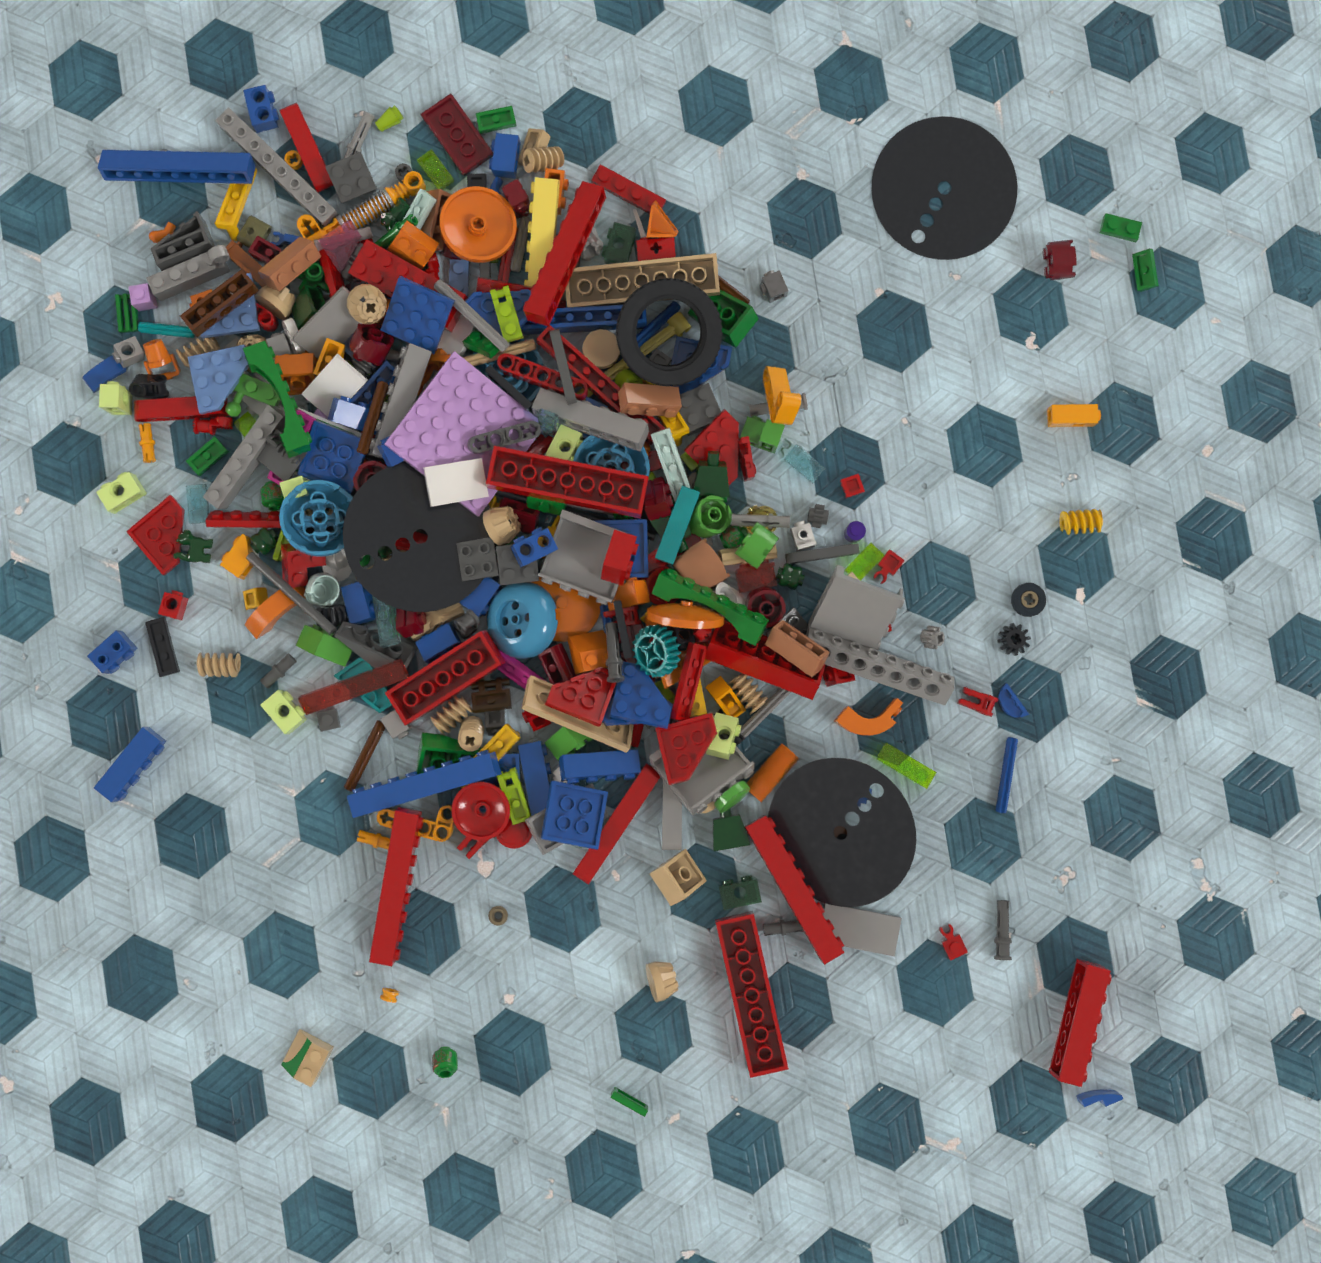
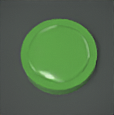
[714,781,750,813]

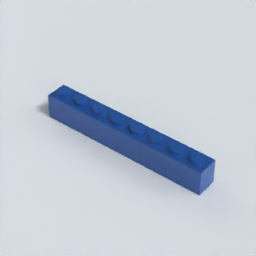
[98,150,256,184]
[521,305,647,335]
[347,750,502,818]

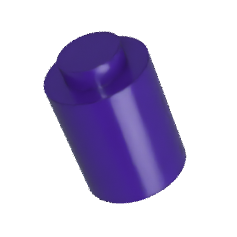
[844,521,866,543]

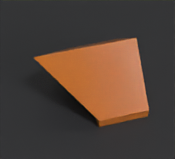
[646,200,678,237]

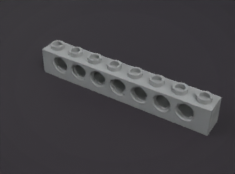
[215,107,339,227]
[806,627,954,705]

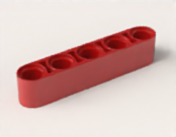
[279,102,334,193]
[497,353,588,401]
[134,396,228,422]

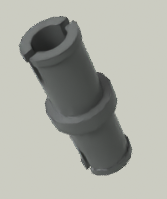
[260,654,297,688]
[763,920,803,936]

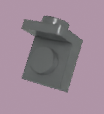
[485,710,505,737]

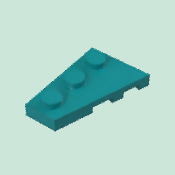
[334,657,392,713]

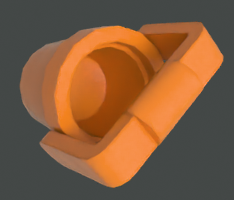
[143,339,181,380]

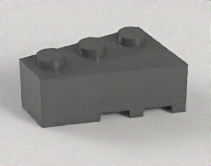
[151,211,215,271]

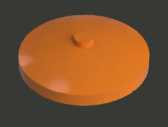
[439,186,517,263]
[531,577,601,642]
[647,600,725,629]

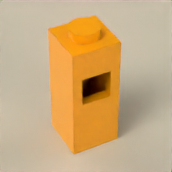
[1047,404,1101,427]

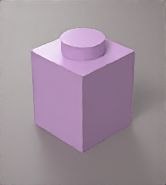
[129,283,158,311]

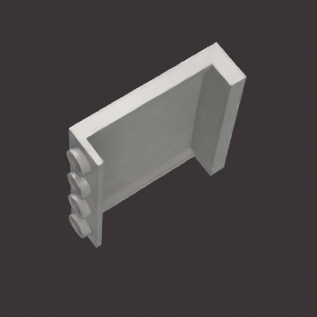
[538,509,625,605]
[806,565,905,650]
[649,711,755,816]

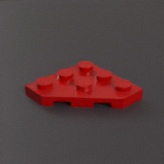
[684,409,739,485]
[126,495,185,576]
[545,667,616,727]
[655,713,717,785]

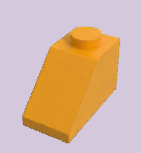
[313,338,346,376]
[705,676,746,717]

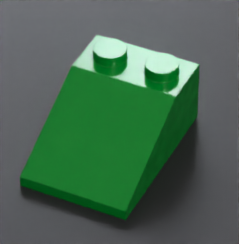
[687,290,759,348]

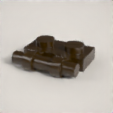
[471,677,512,713]

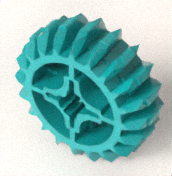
[631,625,682,677]

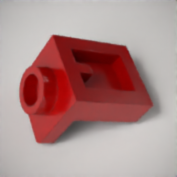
[823,666,856,687]

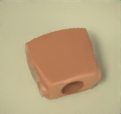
[672,538,731,589]

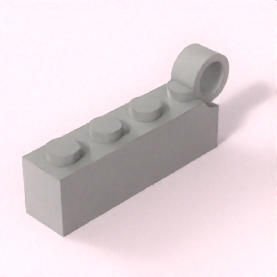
[146,245,230,301]

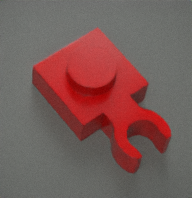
[873,549,905,584]
[939,923,968,961]

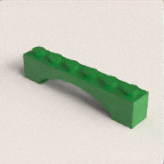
[243,341,313,458]
[651,568,769,646]

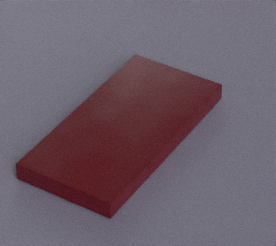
[420,93,493,176]

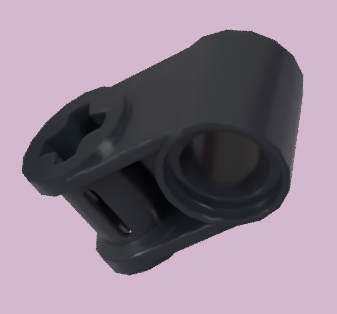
[129,374,169,399]

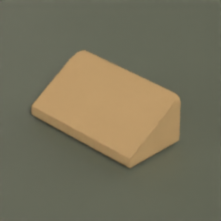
[518,128,550,166]

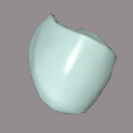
[304,572,340,606]

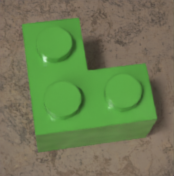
[739,416,785,454]
[295,624,352,667]
[544,727,592,761]

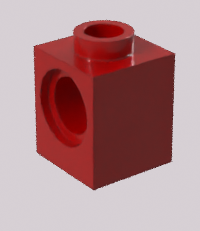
[158,590,189,620]

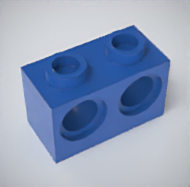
[243,85,280,133]
[510,527,558,568]

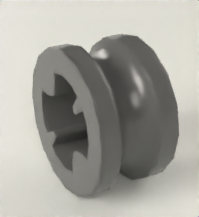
[395,163,412,183]

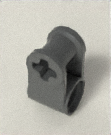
[452,609,480,640]

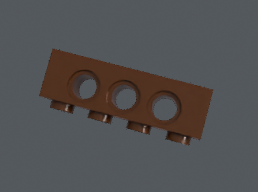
[180,269,259,337]

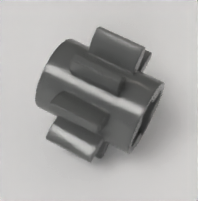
[807,504,829,528]

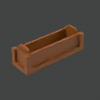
[226,240,266,287]

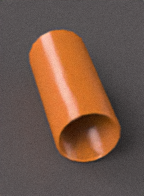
[747,744,799,802]

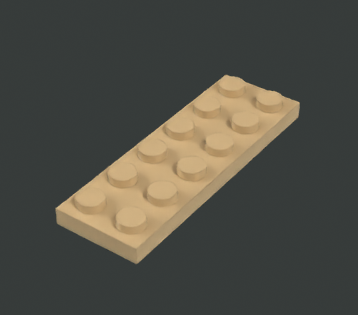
[521,675,634,753]

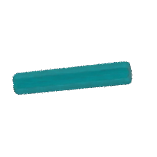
[138,322,195,338]

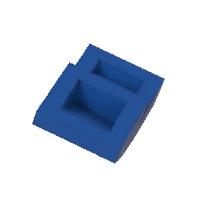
[82,355,126,393]
[1076,1089,1123,1107]

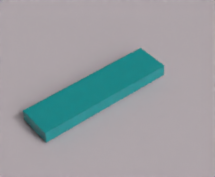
[655,486,700,565]

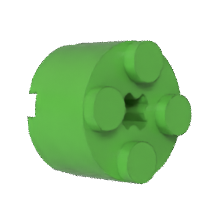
[689,495,732,538]
[735,522,779,569]

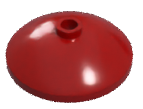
[452,781,510,841]

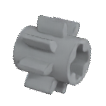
[920,625,945,650]

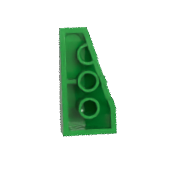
[416,732,483,775]

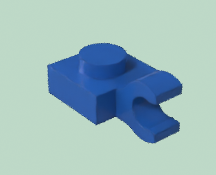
[271,232,299,248]

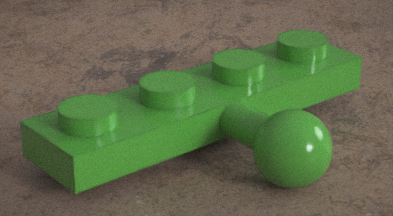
[226,374,280,417]

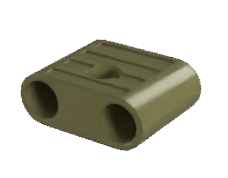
[237,215,272,248]

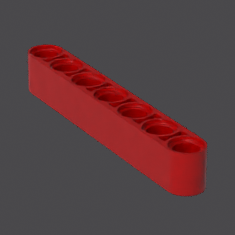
[573,763,661,885]

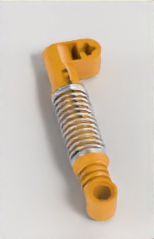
[297,171,426,243]

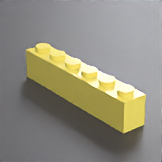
[524,177,560,287]

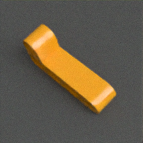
[763,366,801,425]
[377,805,455,842]

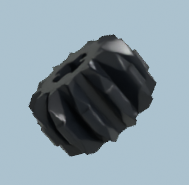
[316,604,348,627]
[997,623,1031,656]

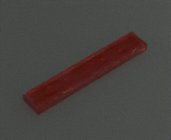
[298,659,410,715]

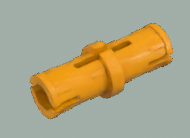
[138,423,156,463]
[357,830,390,850]

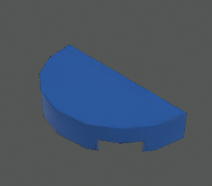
[998,683,1029,717]

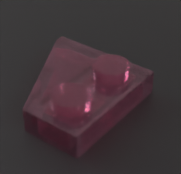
[318,219,362,272]

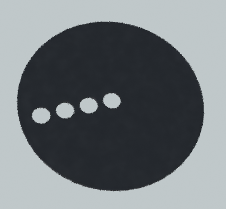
[871,116,1018,260]
[343,462,496,612]
[768,758,917,907]

